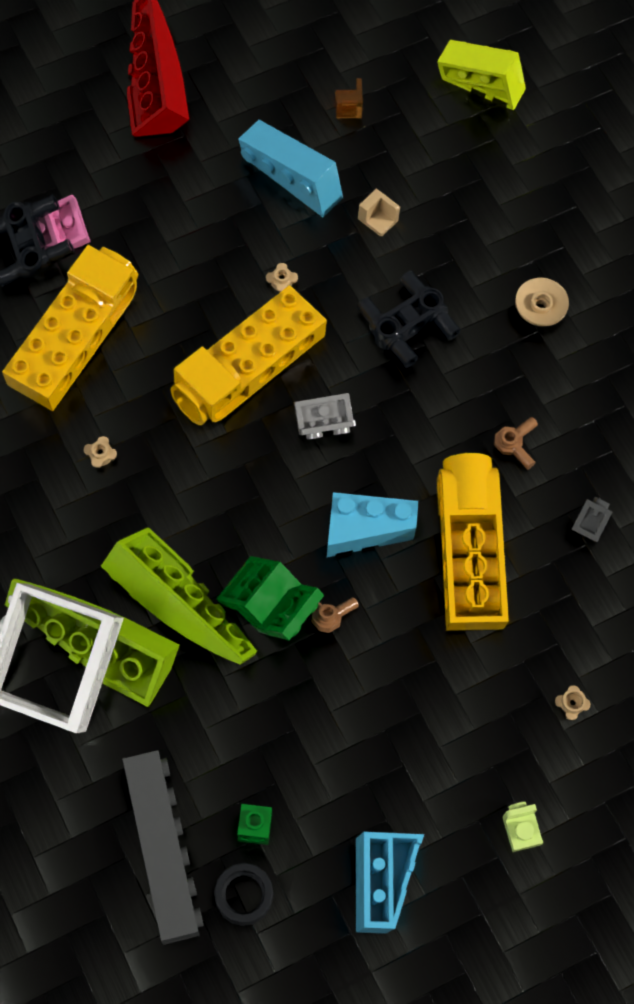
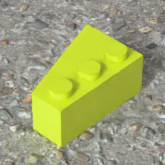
[437,40,526,111]

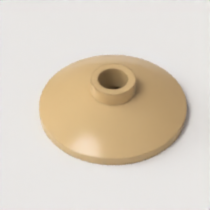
[515,278,569,326]

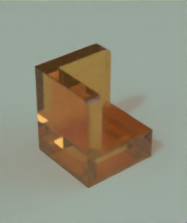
[335,78,363,118]

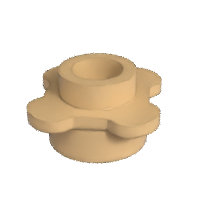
[266,263,298,292]
[84,436,117,468]
[555,686,591,720]

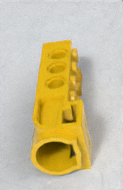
[2,245,138,411]
[170,285,327,425]
[437,453,509,631]

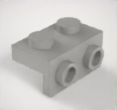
[294,393,356,439]

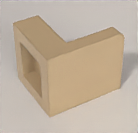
[358,188,400,236]

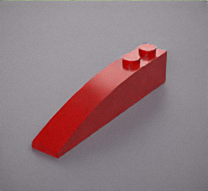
[127,0,189,137]

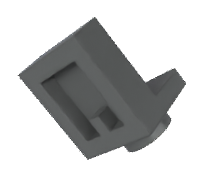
[572,497,613,542]

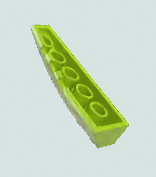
[101,527,257,665]
[5,579,179,707]

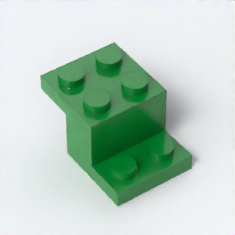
[216,556,324,640]

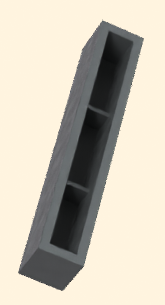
[123,750,204,945]

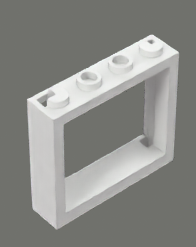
[0,583,124,733]

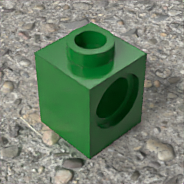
[237,804,272,845]

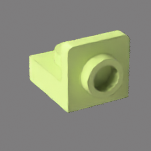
[502,802,543,852]

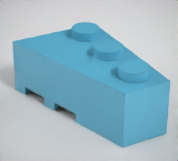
[327,492,418,557]
[356,832,424,933]

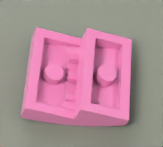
[39,195,90,249]

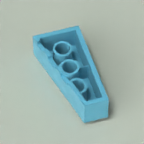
[238,120,343,217]

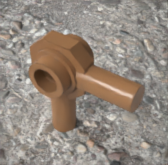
[494,417,538,470]
[311,597,359,633]

